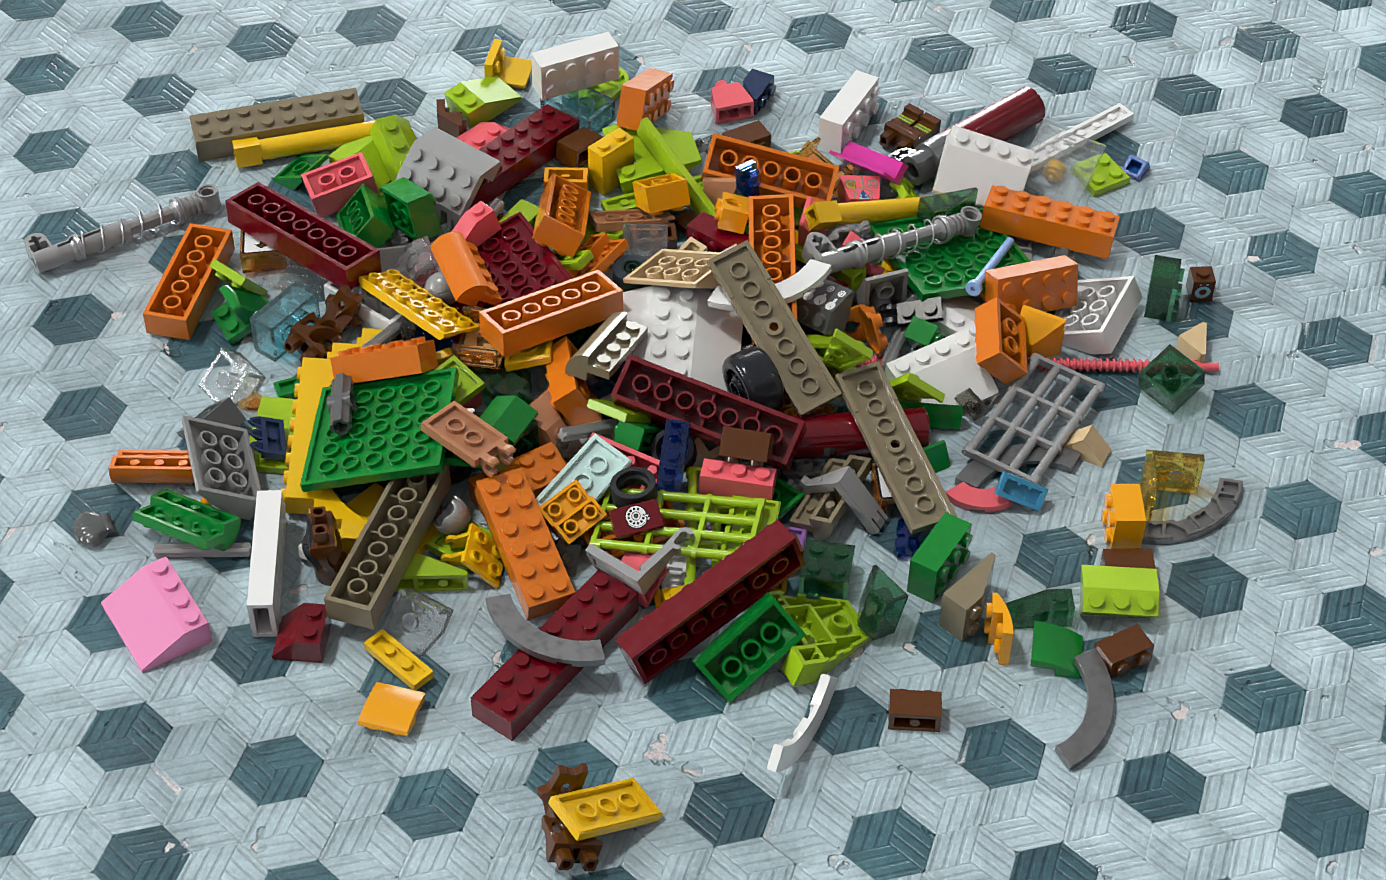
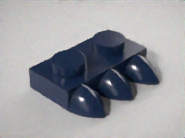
[248,416,286,461]

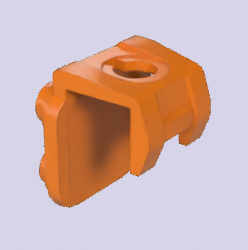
[844,304,888,355]

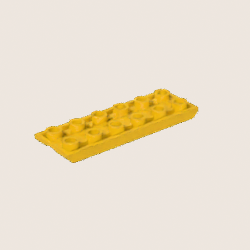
[359,269,480,340]

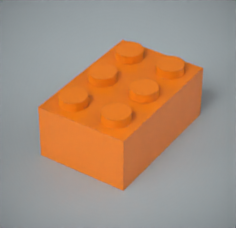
[974,297,1028,384]

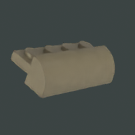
[565,312,648,380]
[789,455,872,540]

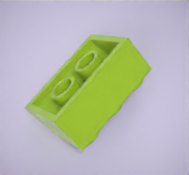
[369,115,417,182]
[1079,565,1160,619]

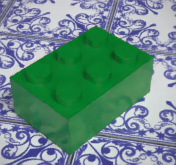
[381,177,442,243]
[907,512,973,604]

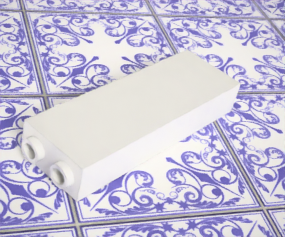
[247,490,287,637]

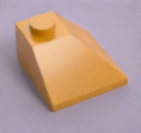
[1020,305,1066,358]

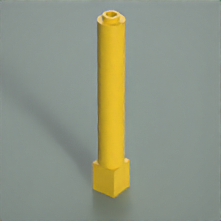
[232,120,375,168]
[804,195,951,231]

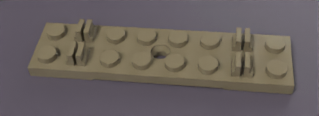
[707,240,842,418]
[835,361,957,535]

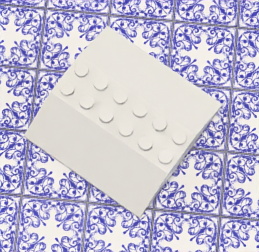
[602,285,743,400]

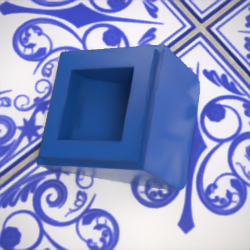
[1122,154,1150,181]

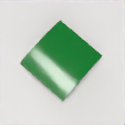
[1030,621,1083,679]

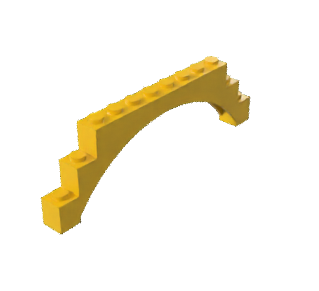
[282,328,383,553]

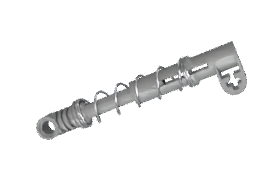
[24,184,221,274]
[802,206,982,274]

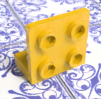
[484,39,532,89]

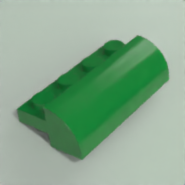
[133,489,241,551]

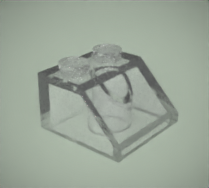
[394,236,442,288]
[198,348,266,406]
[383,589,454,656]

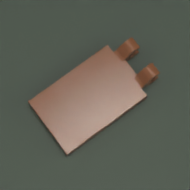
[588,209,675,232]
[420,401,516,477]

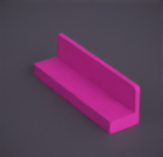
[829,141,908,185]

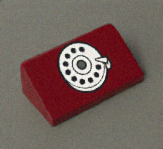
[609,499,664,540]

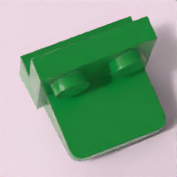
[211,285,276,345]

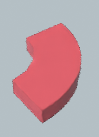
[945,482,1013,513]

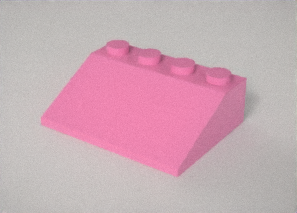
[101,557,212,673]

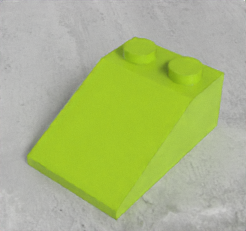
[444,76,522,129]

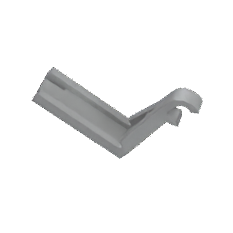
[787,466,888,535]
[585,527,696,595]

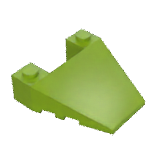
[602,124,702,194]
[748,591,873,686]

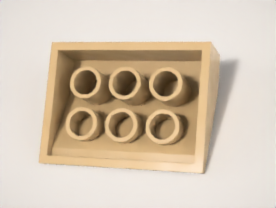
[623,249,721,288]

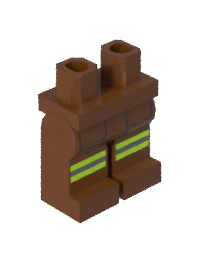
[879,103,941,151]

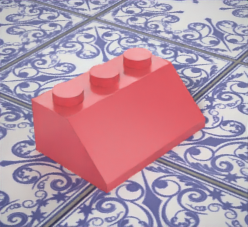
[301,152,379,217]
[699,458,778,500]

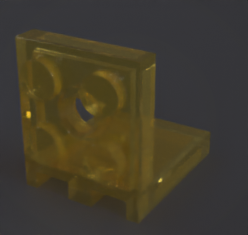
[1140,449,1205,521]

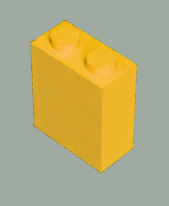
[588,128,634,196]

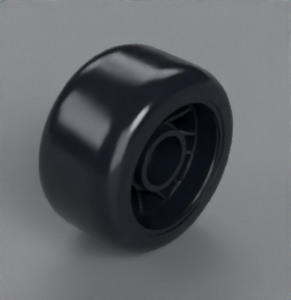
[722,346,785,411]

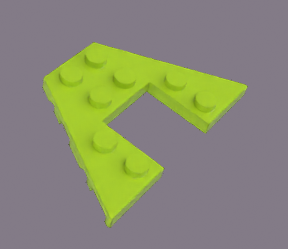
[822,328,945,403]

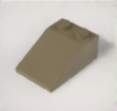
[939,552,995,642]

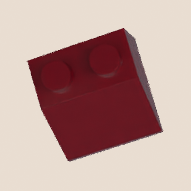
[272,603,332,663]

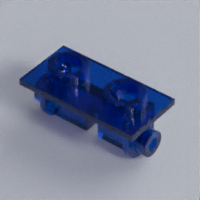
[893,517,923,559]

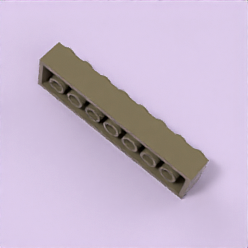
[189,88,364,162]
[324,464,452,630]

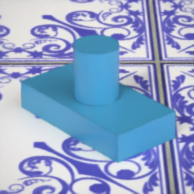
[994,471,1049,511]

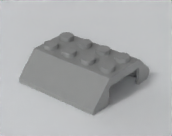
[395,127,502,230]

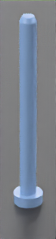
[966,237,1014,296]

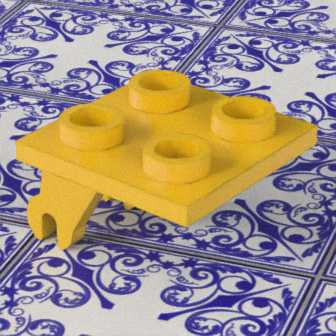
[440,523,504,589]

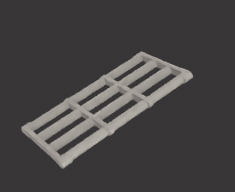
[961,353,1106,484]

